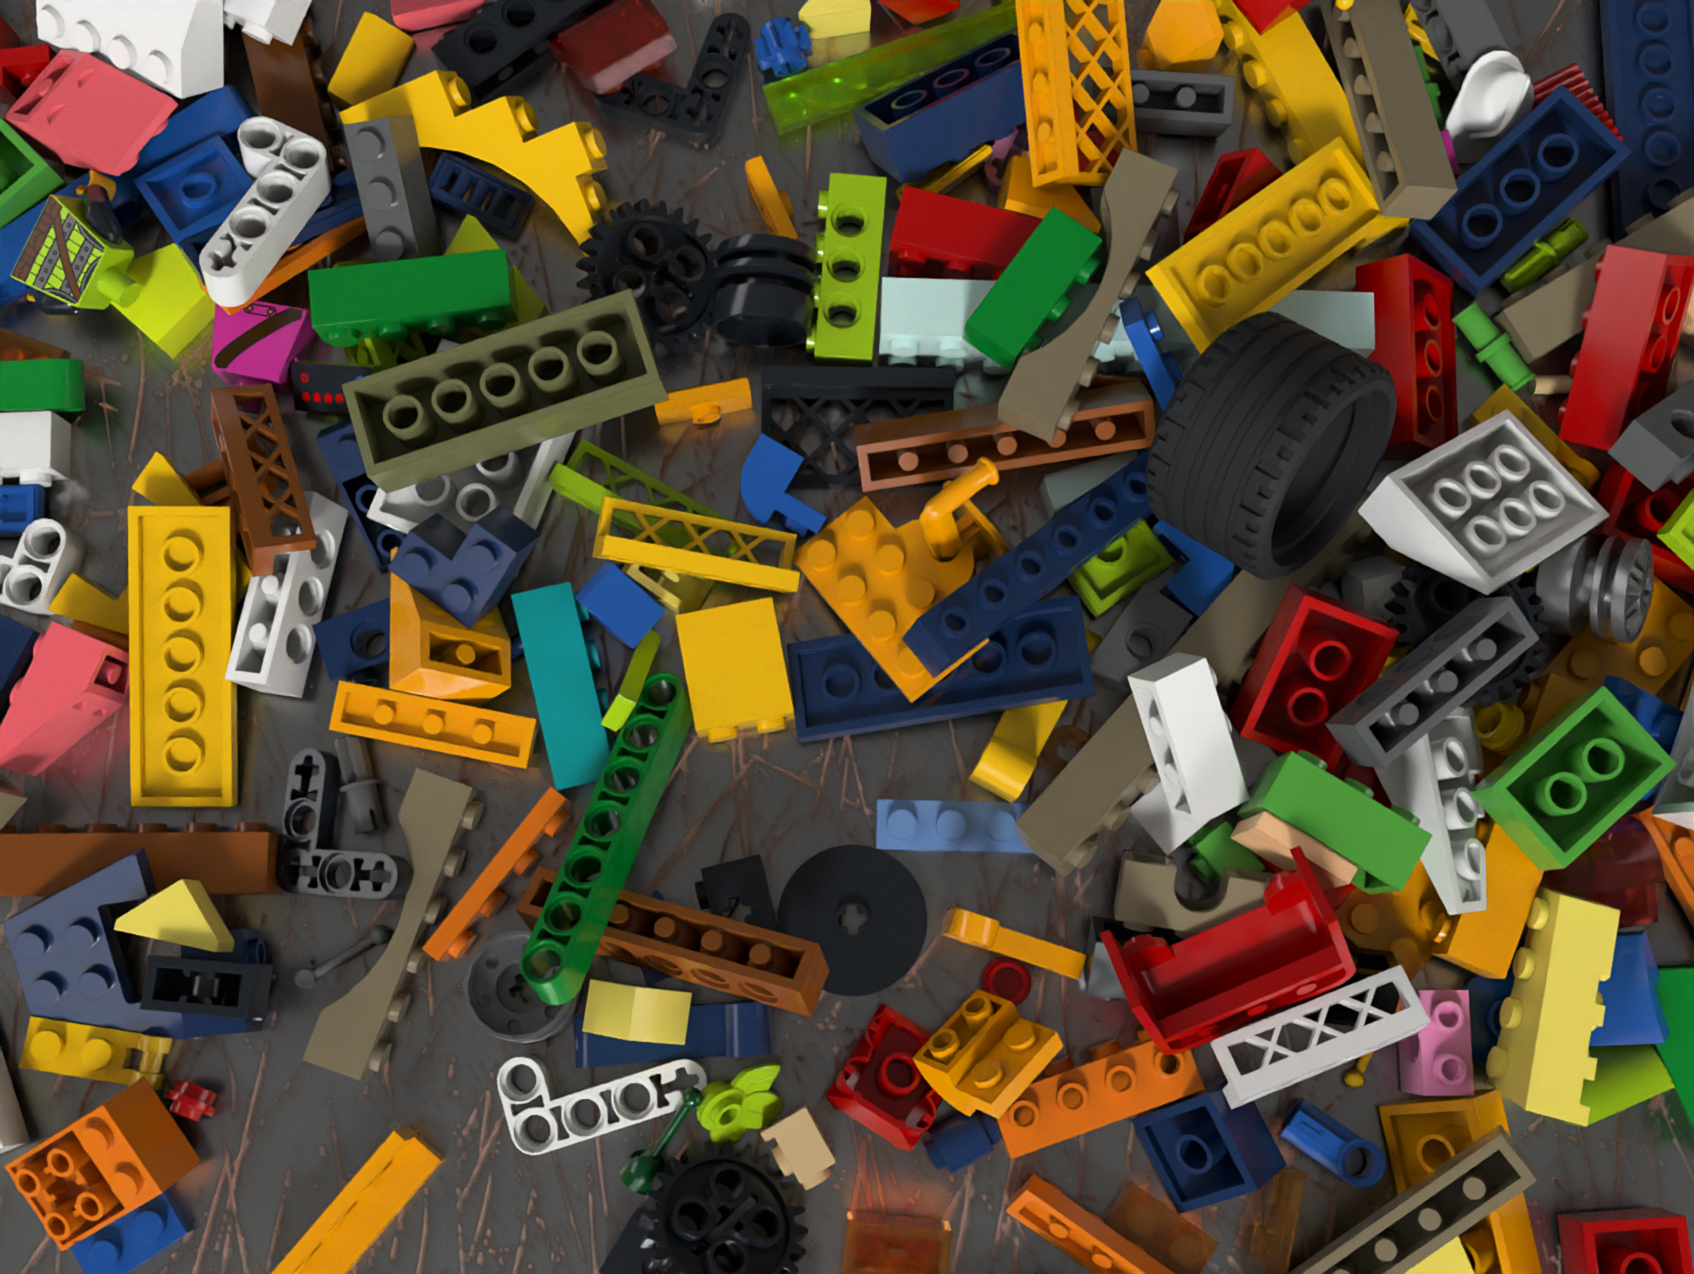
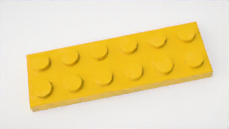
[1145,136,1390,354]
[128,506,238,807]

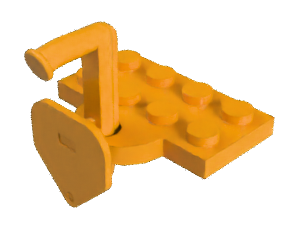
[793,457,1010,703]

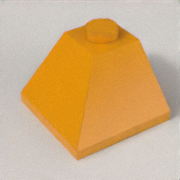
[1136,0,1224,74]
[995,150,1101,235]

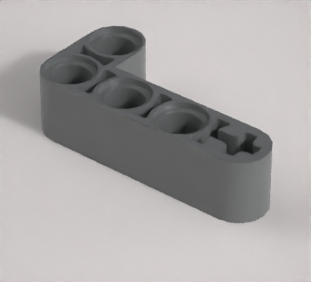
[1409,0,1511,94]

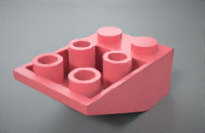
[2,49,178,176]
[0,621,130,776]

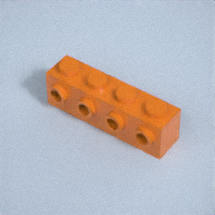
[993,1028,1205,1159]

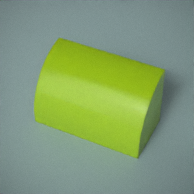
[1562,1044,1675,1127]

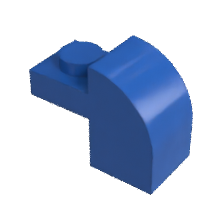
[740,433,827,537]
[1152,520,1234,627]

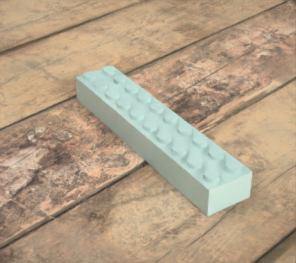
[878,277,1375,380]

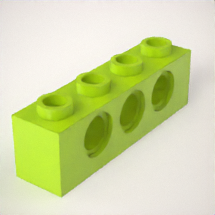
[806,173,887,367]

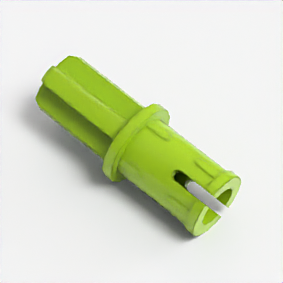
[1500,218,1589,295]

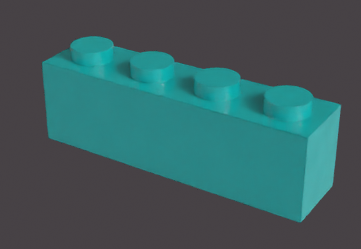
[511,581,617,791]

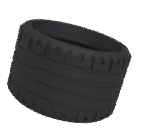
[1146,311,1397,580]

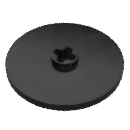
[777,845,927,996]

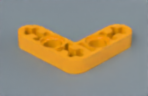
[941,908,1087,980]

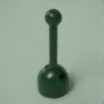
[619,1087,703,1195]

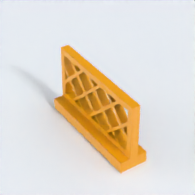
[1015,0,1138,188]

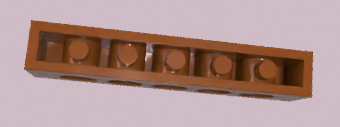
[516,866,830,1017]

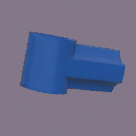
[1277,1097,1385,1187]

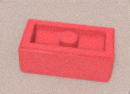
[390,0,487,33]

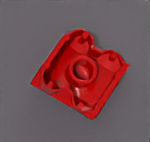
[825,1004,943,1152]

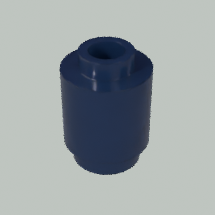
[923,1109,1003,1176]

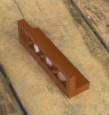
[210,383,317,577]

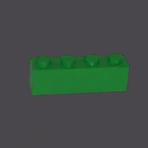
[308,249,519,347]

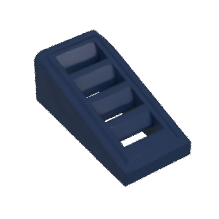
[427,152,535,240]

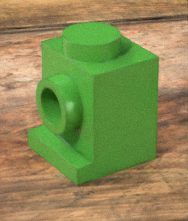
[1186,821,1265,895]

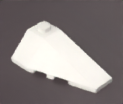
[1374,707,1487,915]

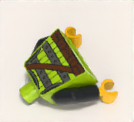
[10,169,141,315]

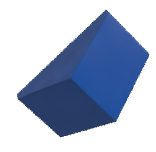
[574,559,666,649]

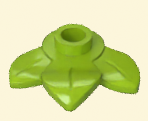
[696,1062,784,1146]

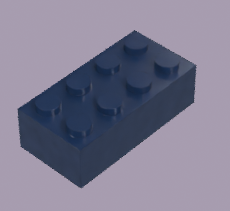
[851,27,1026,184]
[1408,84,1632,300]

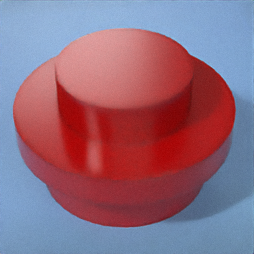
[981,957,1032,1006]
[164,1079,217,1123]

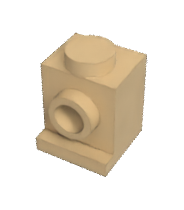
[760,1103,836,1190]

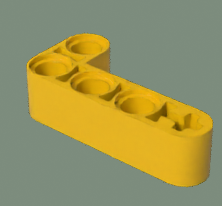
[968,627,1102,803]

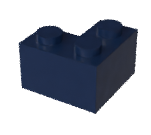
[387,505,541,629]

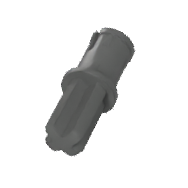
[335,734,387,835]

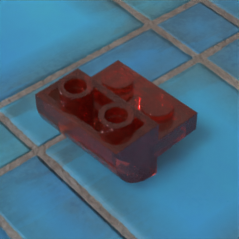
[549,0,678,95]
[1541,816,1665,929]

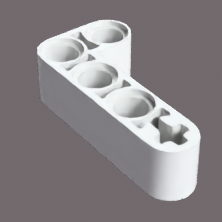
[199,116,332,307]
[0,518,86,617]
[497,1054,710,1155]

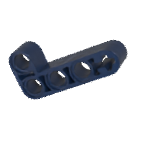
[573,1000,774,1068]

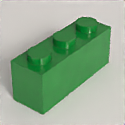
[962,206,1103,372]

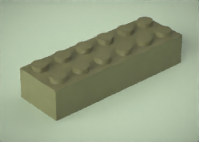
[342,288,670,494]

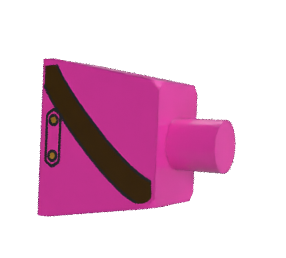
[211,301,318,414]

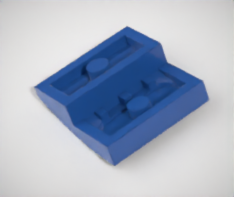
[1589,930,1670,1046]

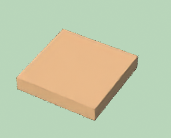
[1230,811,1358,890]

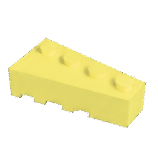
[1486,887,1620,1127]

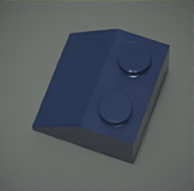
[1131,1075,1287,1214]

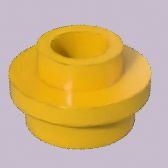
[1474,702,1524,751]

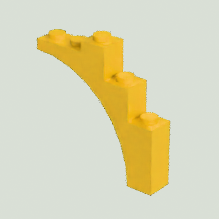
[339,70,623,266]

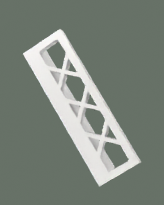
[1210,964,1431,1110]

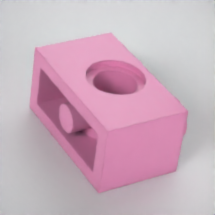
[1398,989,1474,1096]

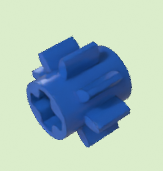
[754,17,813,78]

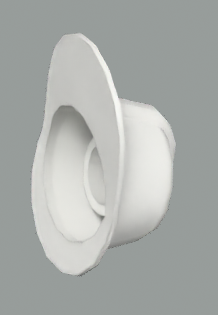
[1443,50,1535,164]

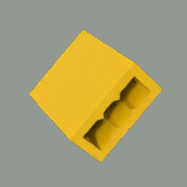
[675,597,795,743]

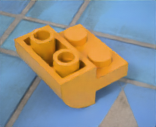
[912,989,1064,1119]

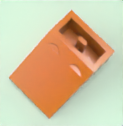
[4,1076,201,1251]

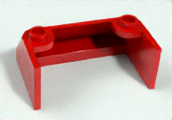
[1100,845,1356,1055]

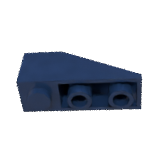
[316,418,407,572]

